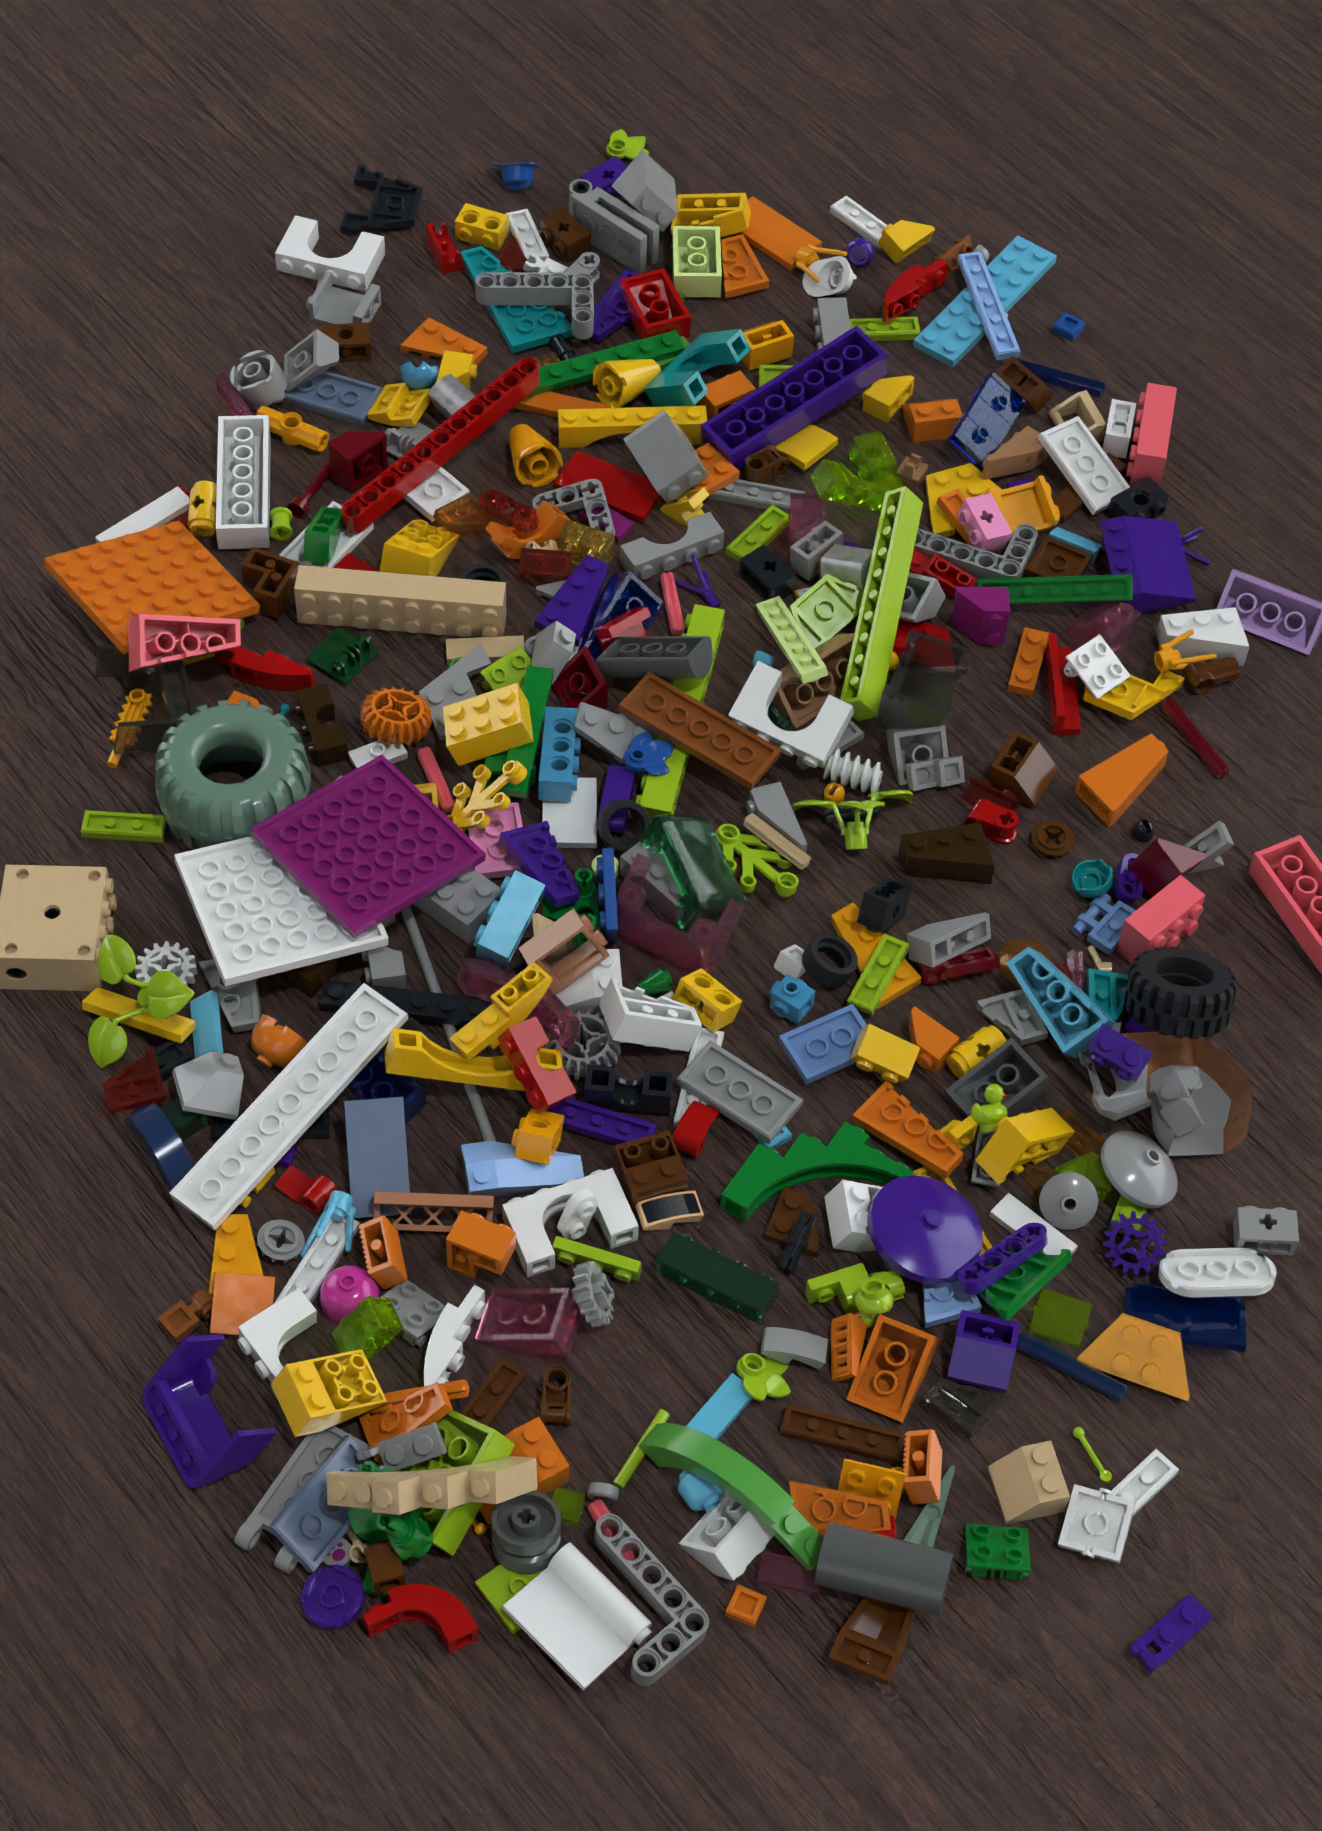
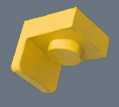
[940,1116,978,1150]

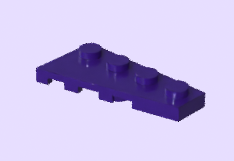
[590,269,639,342]
[534,554,609,647]
[499,821,580,908]

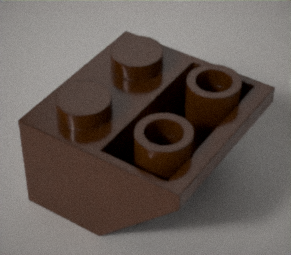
[987,730,1059,808]
[614,1130,688,1211]

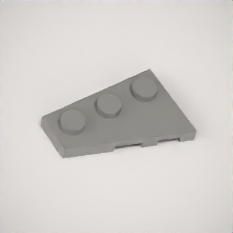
[573,702,654,778]
[199,959,261,1033]

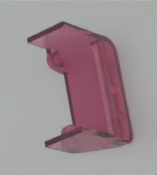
[617,853,745,974]

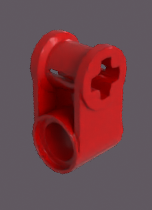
[964,799,1019,845]

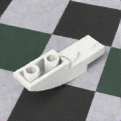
[424,1285,487,1386]

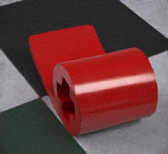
[672,1101,719,1158]
[275,1165,338,1214]

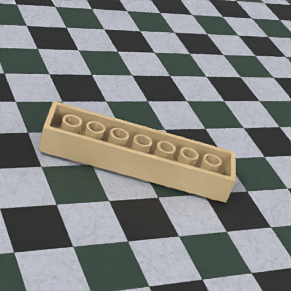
[294,565,507,638]

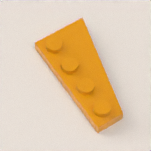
[831,902,922,1010]

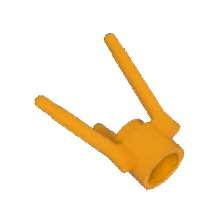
[795,244,847,283]
[1154,629,1217,672]

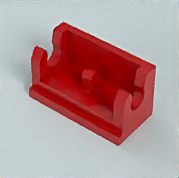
[426,222,464,275]

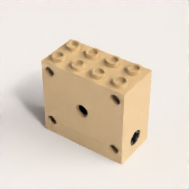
[0,865,117,991]

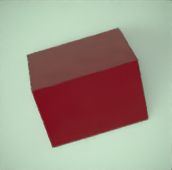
[552,646,608,709]
[1130,838,1206,897]

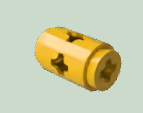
[187,481,217,537]
[946,1025,1006,1079]

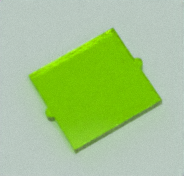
[1028,1288,1093,1349]

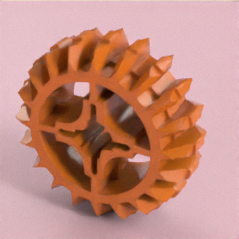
[360,686,432,747]

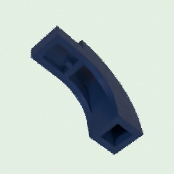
[124,1103,194,1190]

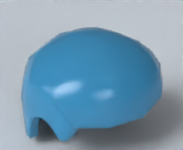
[400,361,439,390]

